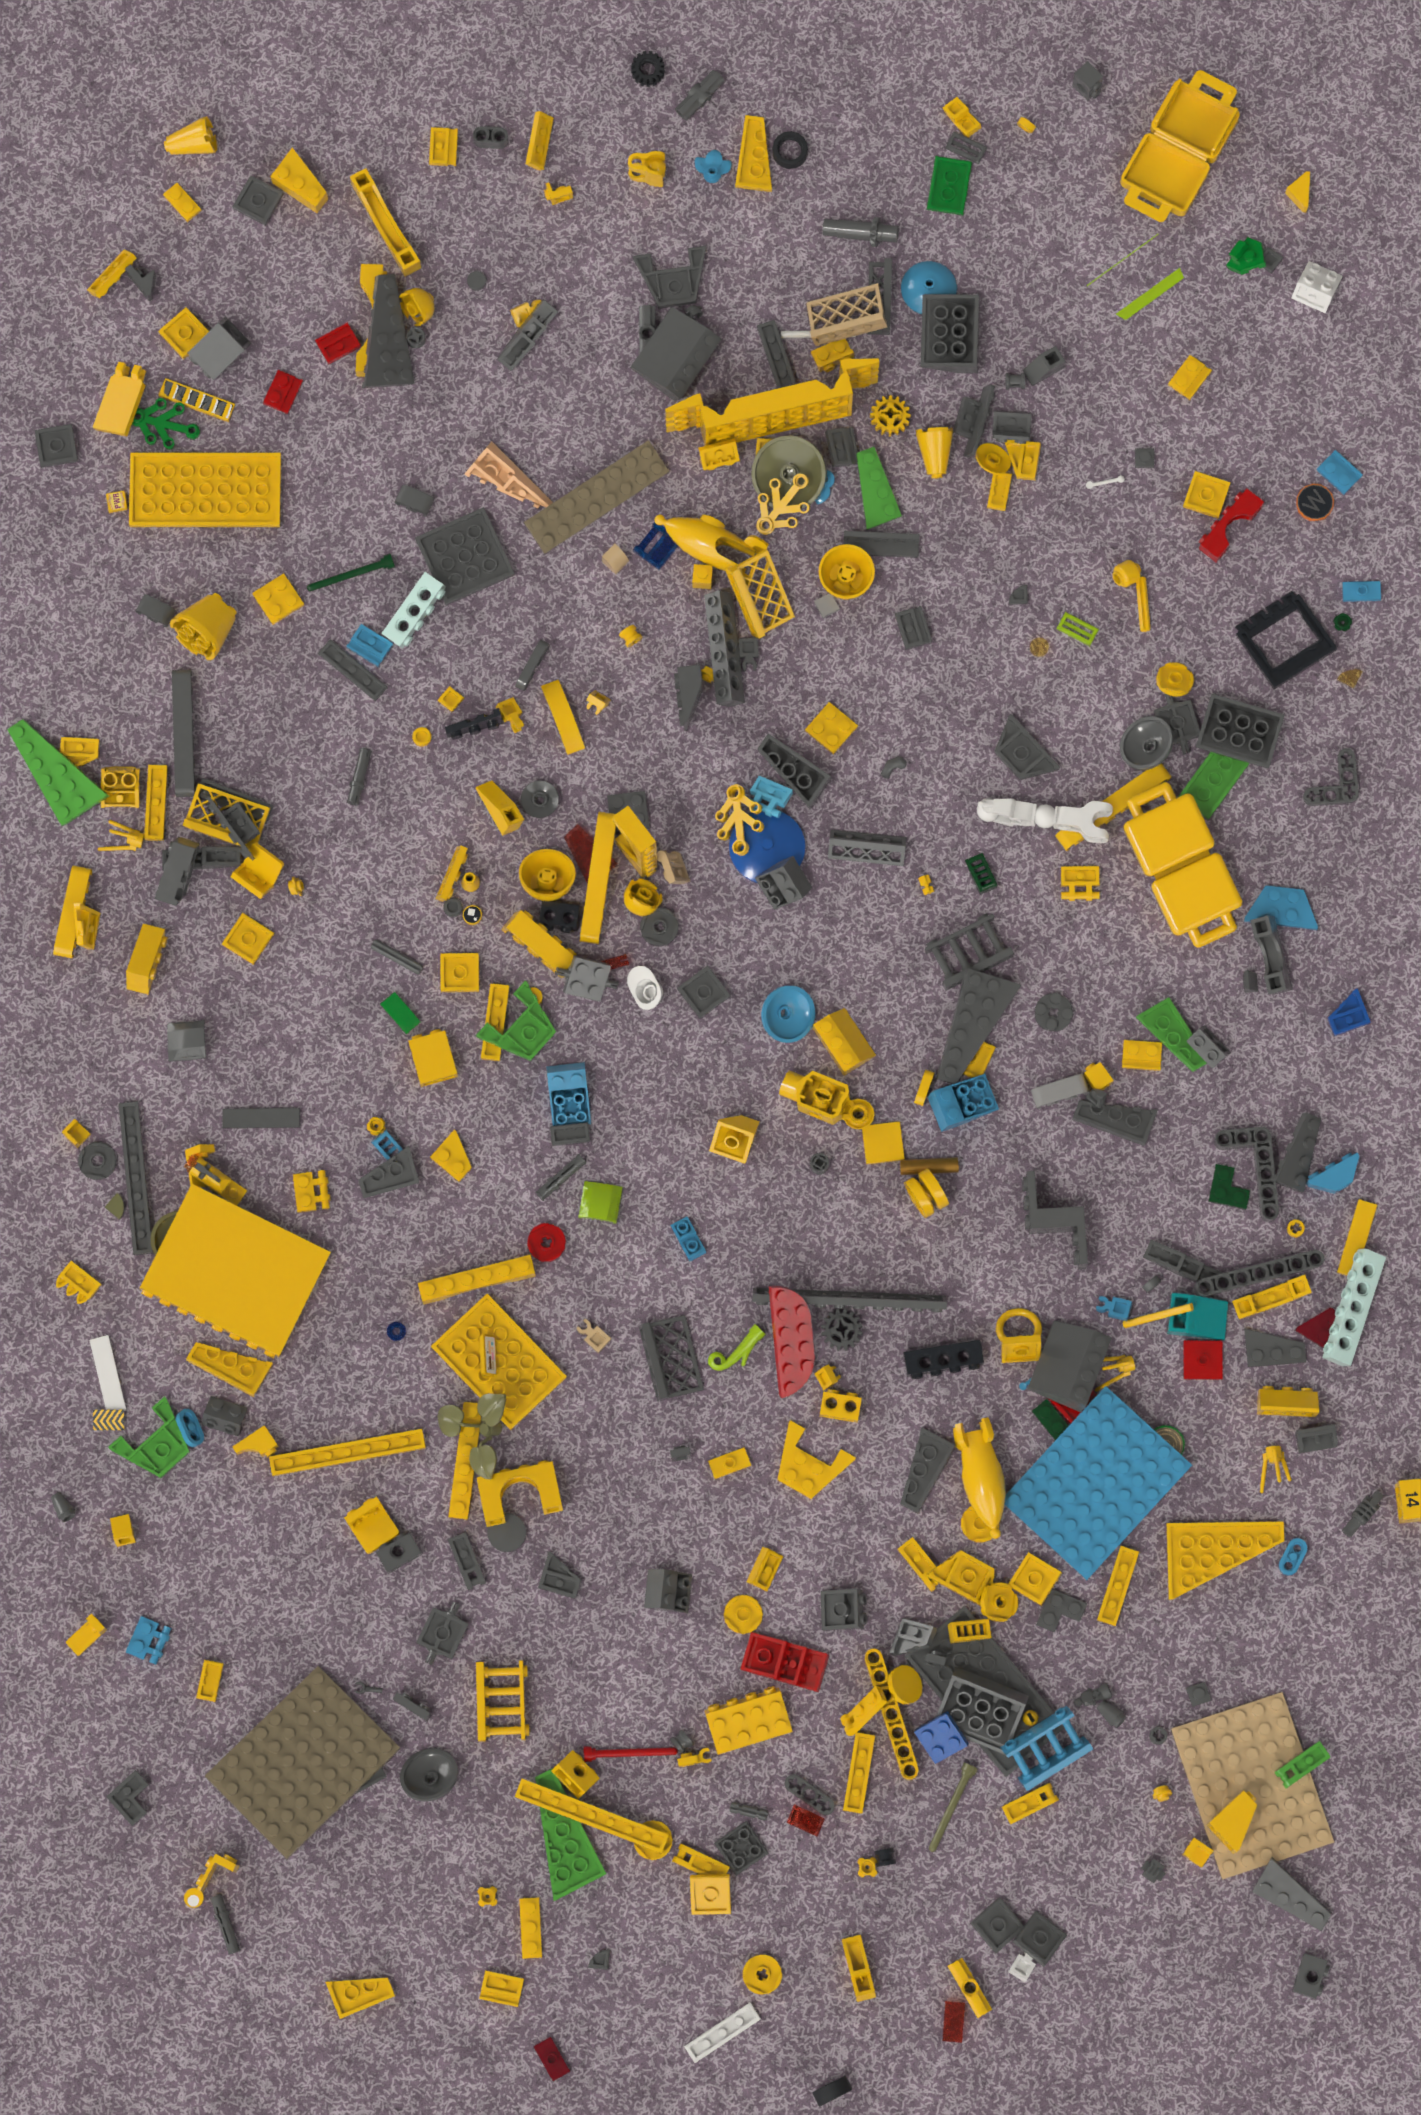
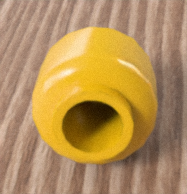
[1112,560,1141,588]

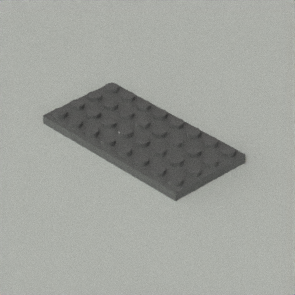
[905,1606,1064,1777]

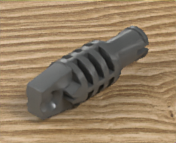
[1342,1491,1384,1538]

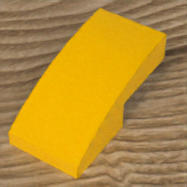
[942,97,981,138]

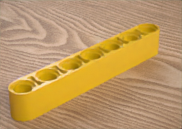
[1055,763,1172,851]
[580,811,616,944]
[864,1649,919,1780]

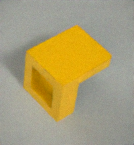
[62,1119,91,1148]
[1182,1838,1213,1867]

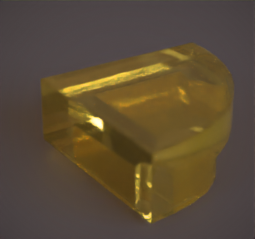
[1337,669,1363,689]

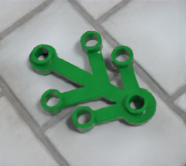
[132,398,200,450]

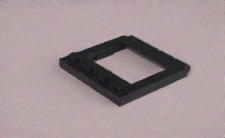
[1235,591,1337,690]

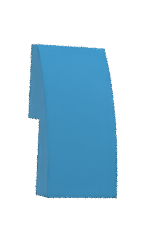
[670,1217,706,1262]

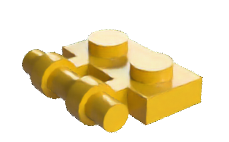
[1061,866,1100,901]
[293,1170,331,1213]

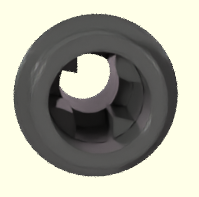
[51,1492,76,1522]
[1097,1700,1126,1728]

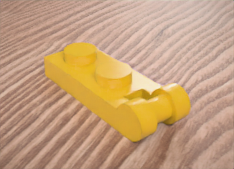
[897,1537,939,1592]
[840,1686,887,1736]
[1001,1783,1059,1825]
[672,1843,730,1875]

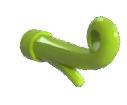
[708,1324,766,1371]

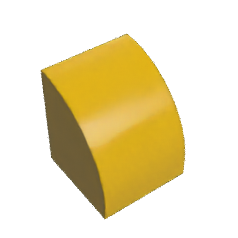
[110,1514,136,1547]

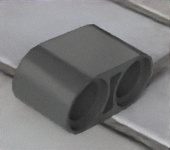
[473,126,509,149]
[394,485,434,517]
[135,594,176,627]

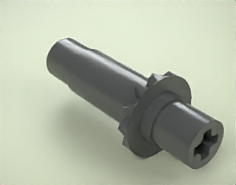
[823,217,899,247]

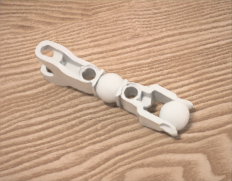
[977,798,1113,843]

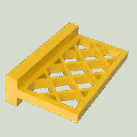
[725,550,795,639]
[182,783,270,849]

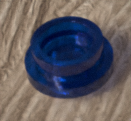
[387,1322,406,1341]

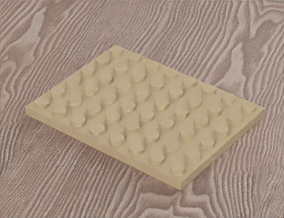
[1171,1692,1334,1880]

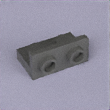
[1187,1025,1231,1068]

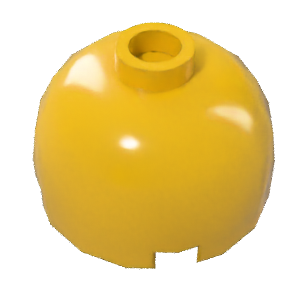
[399,288,435,326]
[624,878,662,916]

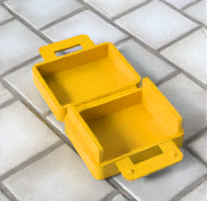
[1120,70,1240,222]
[1123,782,1242,948]

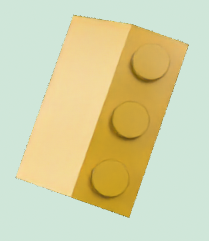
[813,1008,876,1076]
[1257,1386,1319,1417]

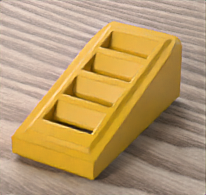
[948,1619,992,1644]

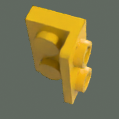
[811,338,854,373]
[698,438,740,470]

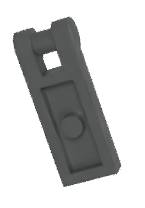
[448,1532,486,1590]

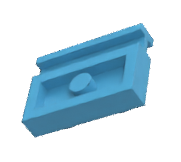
[1316,450,1363,495]
[346,624,393,668]

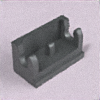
[1295,1424,1338,1453]

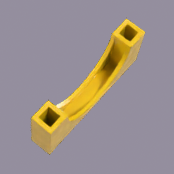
[613,806,657,878]

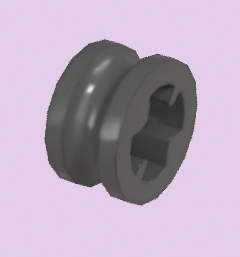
[1149,1727,1167,1745]

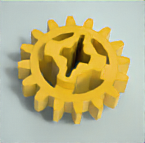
[870,395,911,437]

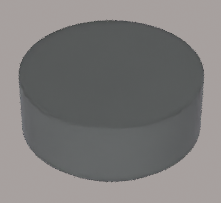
[467,271,486,291]
[443,898,463,918]
[1142,1275,1161,1293]

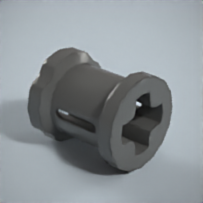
[1005,372,1025,390]

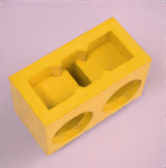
[819,1389,862,1423]

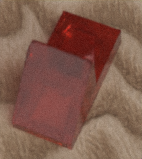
[786,1804,825,1837]

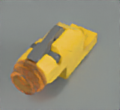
[184,1155,247,1206]

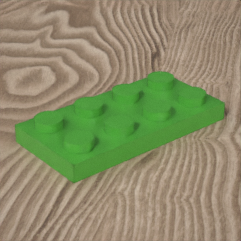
[1178,752,1250,820]

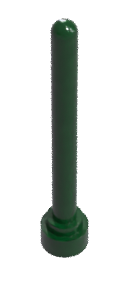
[307,553,395,591]

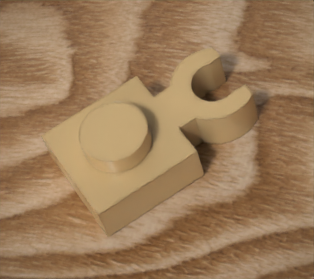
[577,1319,612,1354]

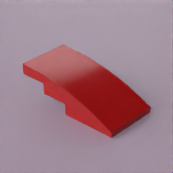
[740,1632,829,1693]

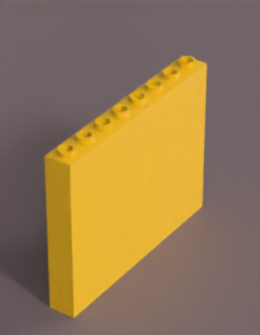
[139,1184,331,1359]

